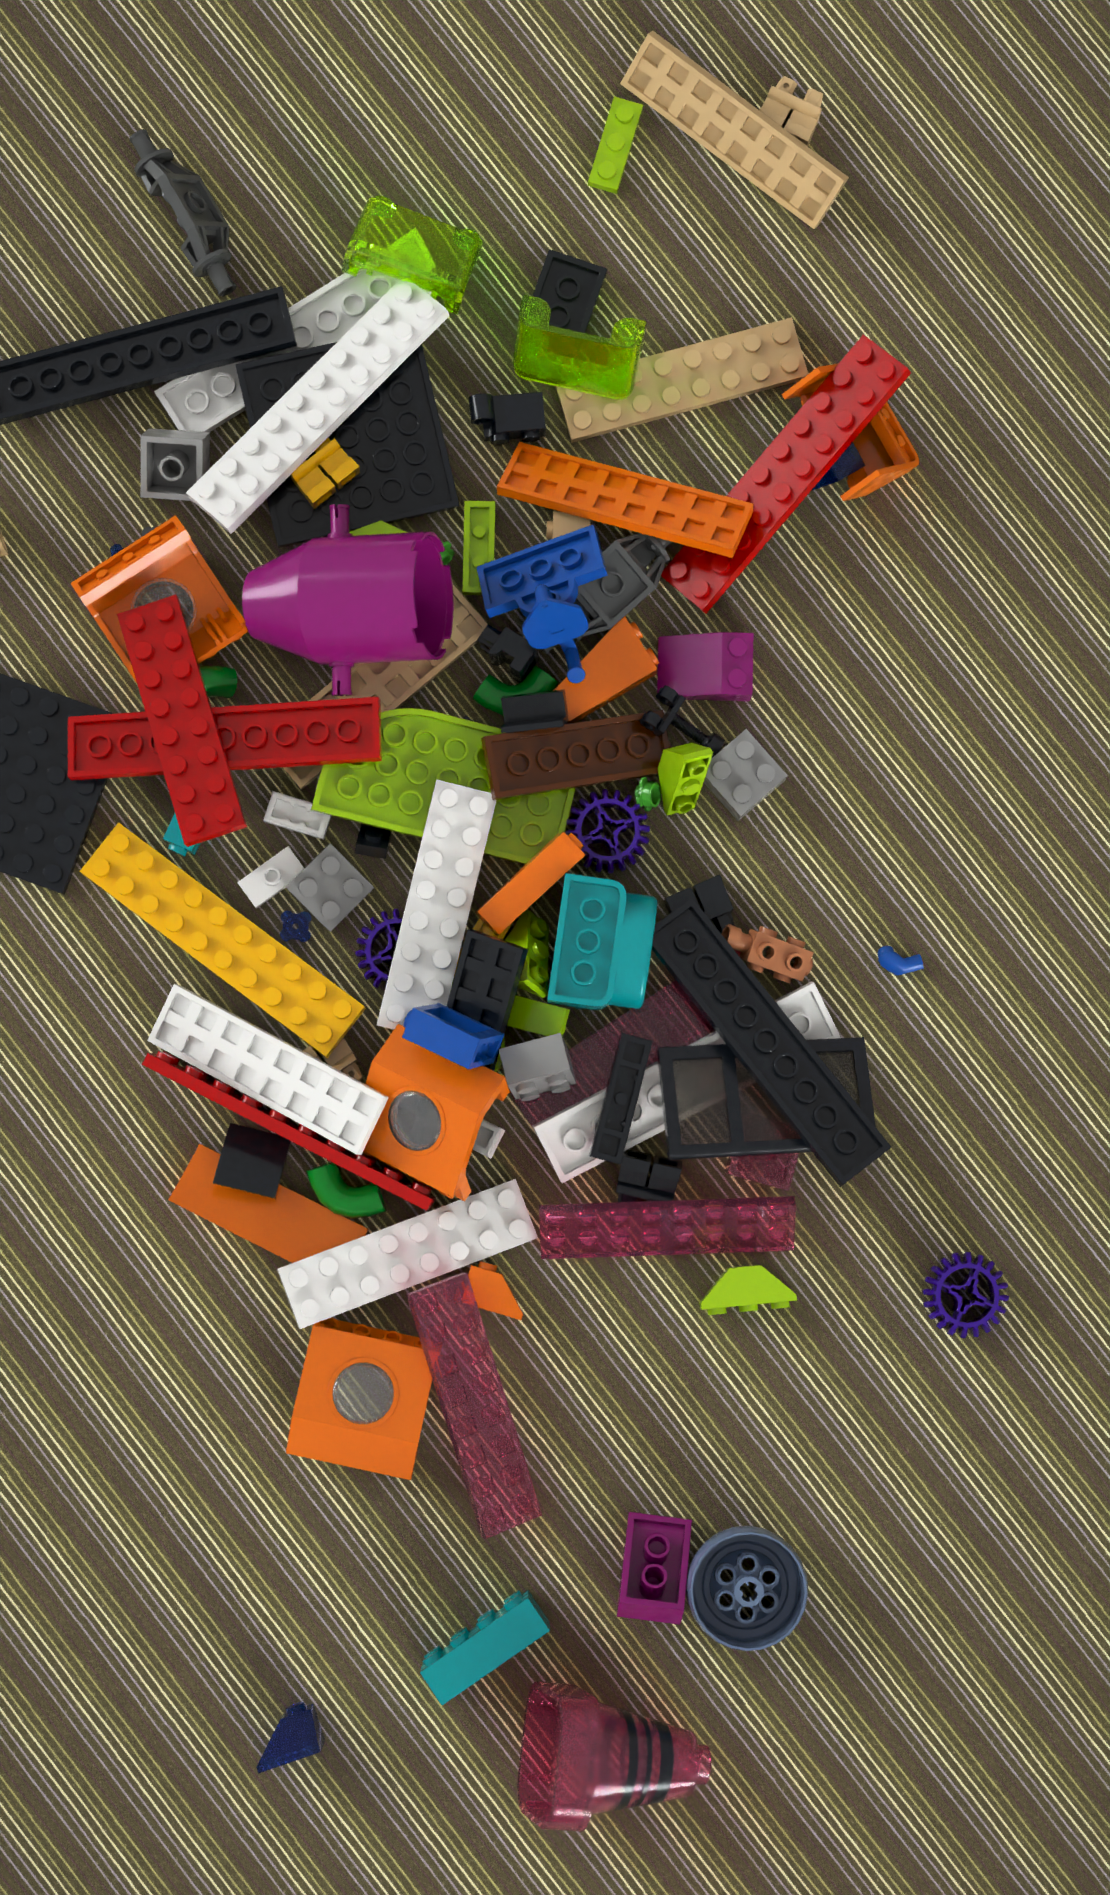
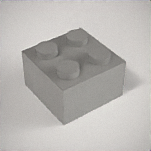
[140,428,210,501]
[704,729,788,821]
[499,1033,577,1101]

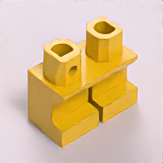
[291,438,360,509]

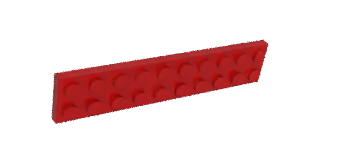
[661,334,911,614]
[68,697,382,781]
[142,1050,436,1211]

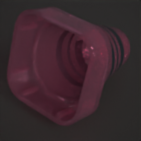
[517,1682,711,1832]

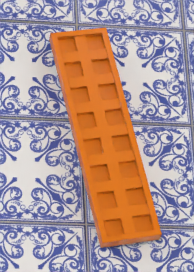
[497,442,753,558]

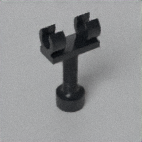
[640,685,725,758]

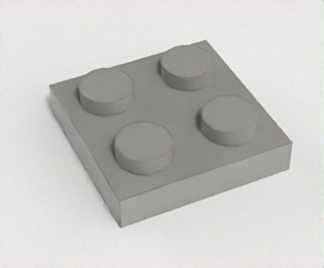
[285,843,374,932]

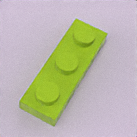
[588,96,643,194]
[462,501,496,595]

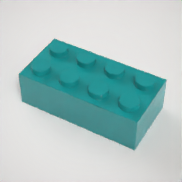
[420,1590,550,1705]

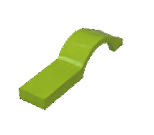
[450,978,570,1037]

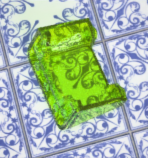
[342,195,483,315]
[513,294,647,400]

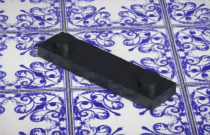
[589,1033,653,1164]

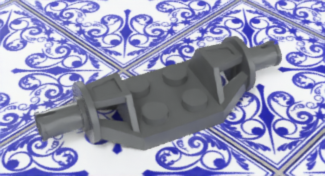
[129,129,237,297]
[541,533,672,654]

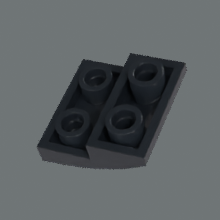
[213,1123,291,1199]

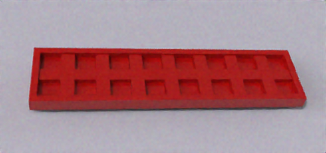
[117,594,247,847]

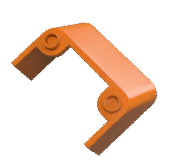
[782,363,919,501]

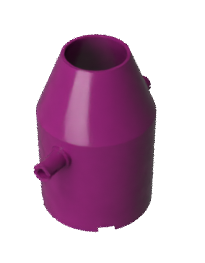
[242,504,454,696]

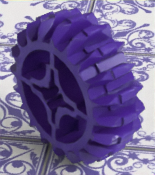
[566,789,650,874]
[355,909,402,988]
[922,1252,1009,1338]

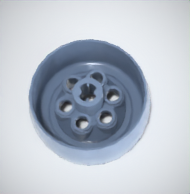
[686,1526,808,1651]

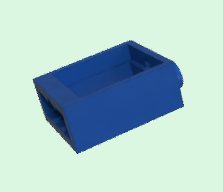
[402,1003,505,1069]

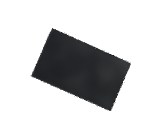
[501,689,569,733]

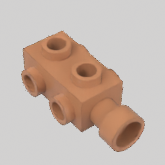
[722,924,814,984]

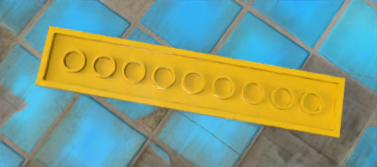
[80,822,366,1058]

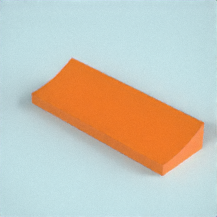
[168,1144,369,1263]

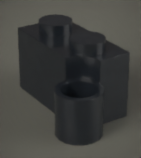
[468,392,546,445]

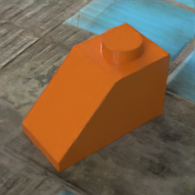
[460,1261,523,1320]

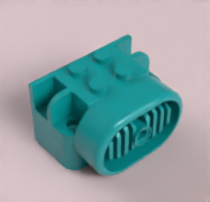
[547,873,658,1010]

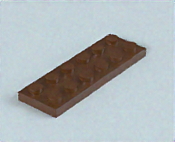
[481,710,670,800]

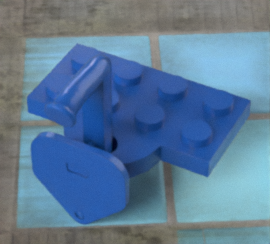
[477,524,608,683]

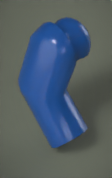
[877,945,924,976]

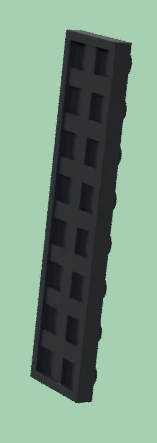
[408,929,528,1169]

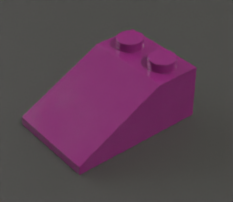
[657,632,754,701]
[616,1512,692,1625]

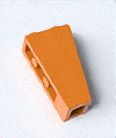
[553,617,659,724]
[475,832,585,935]

